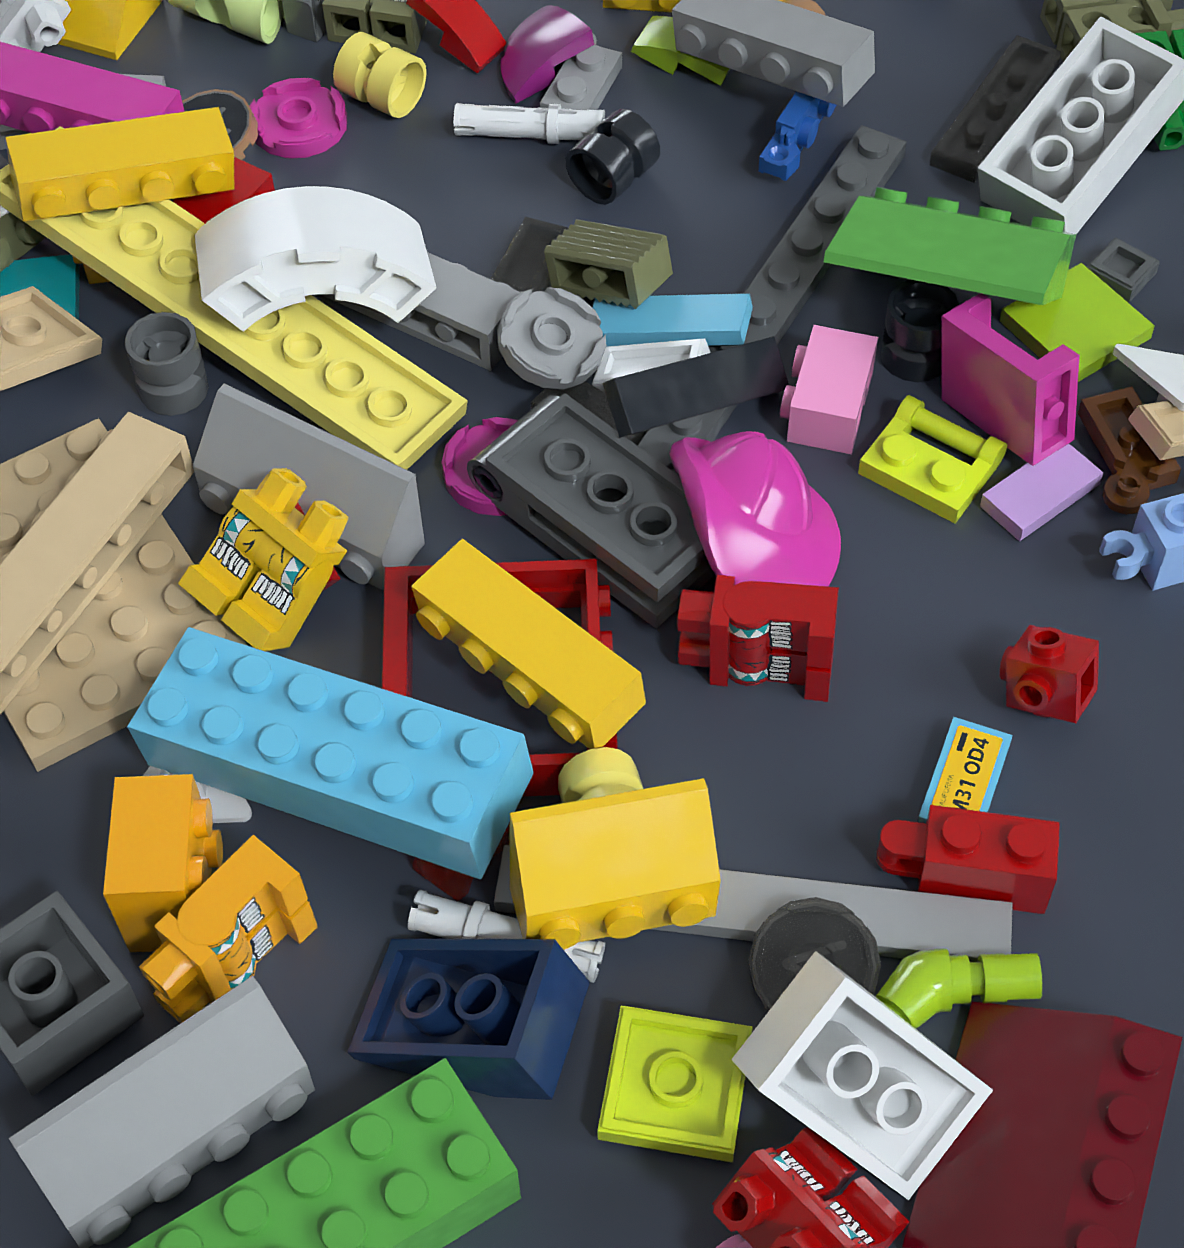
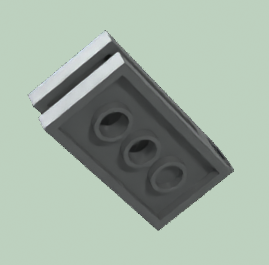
[467,393,716,629]

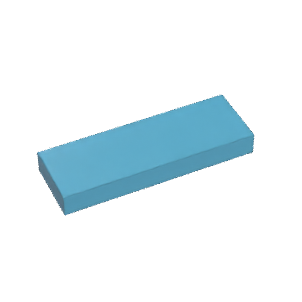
[592,294,753,347]

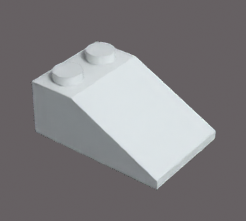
[731,951,993,1200]

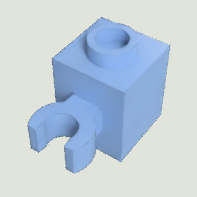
[1099,493,1184,591]

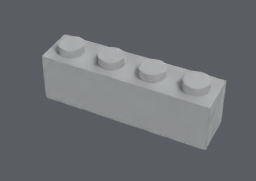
[672,0,875,107]
[320,252,521,371]

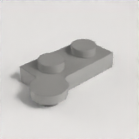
[540,33,622,110]

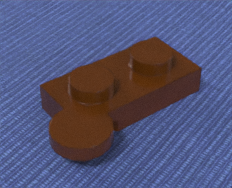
[1078,386,1181,515]

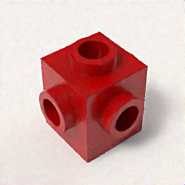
[1000,625,1099,724]

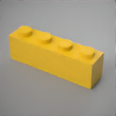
[5,107,234,222]
[411,538,646,749]

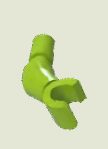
[876,948,1042,1029]

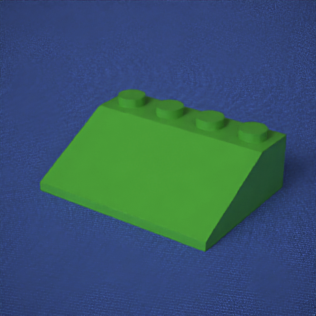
[823,187,1076,305]

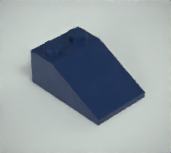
[347,939,590,1100]

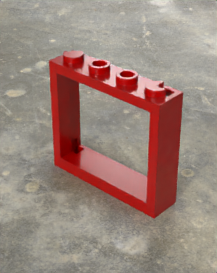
[382,559,618,797]

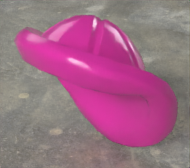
[669,431,841,587]

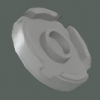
[497,287,607,389]

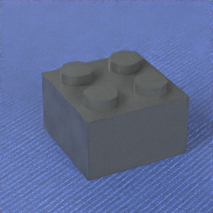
[0,890,145,1096]

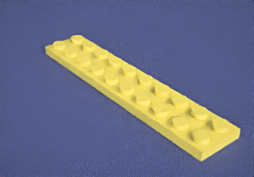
[0,126,468,470]

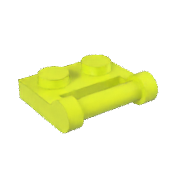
[858,395,1007,524]

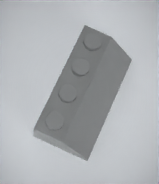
[193,383,425,591]
[9,976,315,1248]

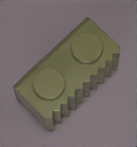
[544,219,673,309]

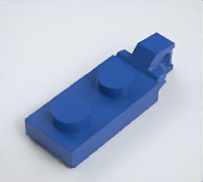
[759,91,836,181]

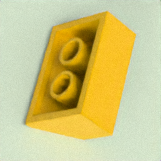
[509,778,721,950]

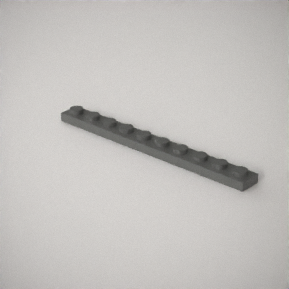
[638,125,907,476]

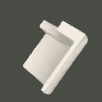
[195,186,437,332]

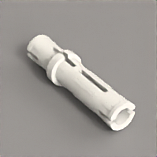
[454,103,605,144]
[408,890,605,983]

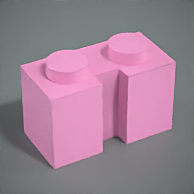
[780,325,878,455]

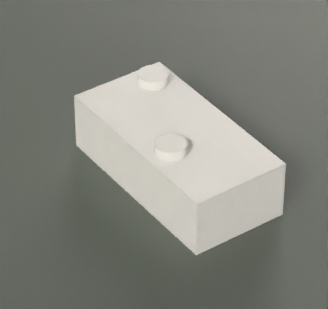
[978,16,1184,234]

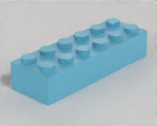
[127,627,534,879]

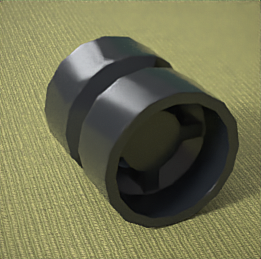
[565,109,660,205]
[880,280,959,382]

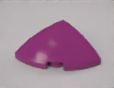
[501,5,594,104]

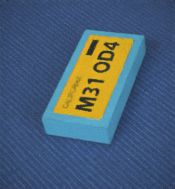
[918,717,1013,823]

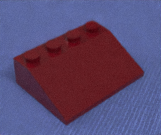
[902,1001,1183,1248]

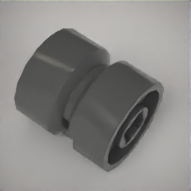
[125,312,209,416]

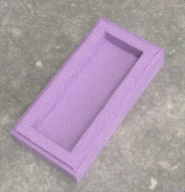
[980,444,1103,541]

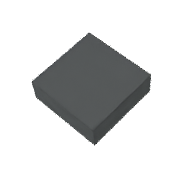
[1087,237,1160,303]

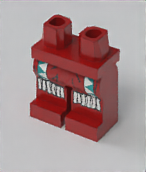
[678,575,839,702]
[712,1127,910,1248]

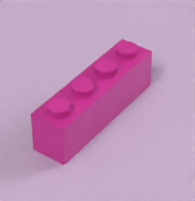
[0,42,184,133]

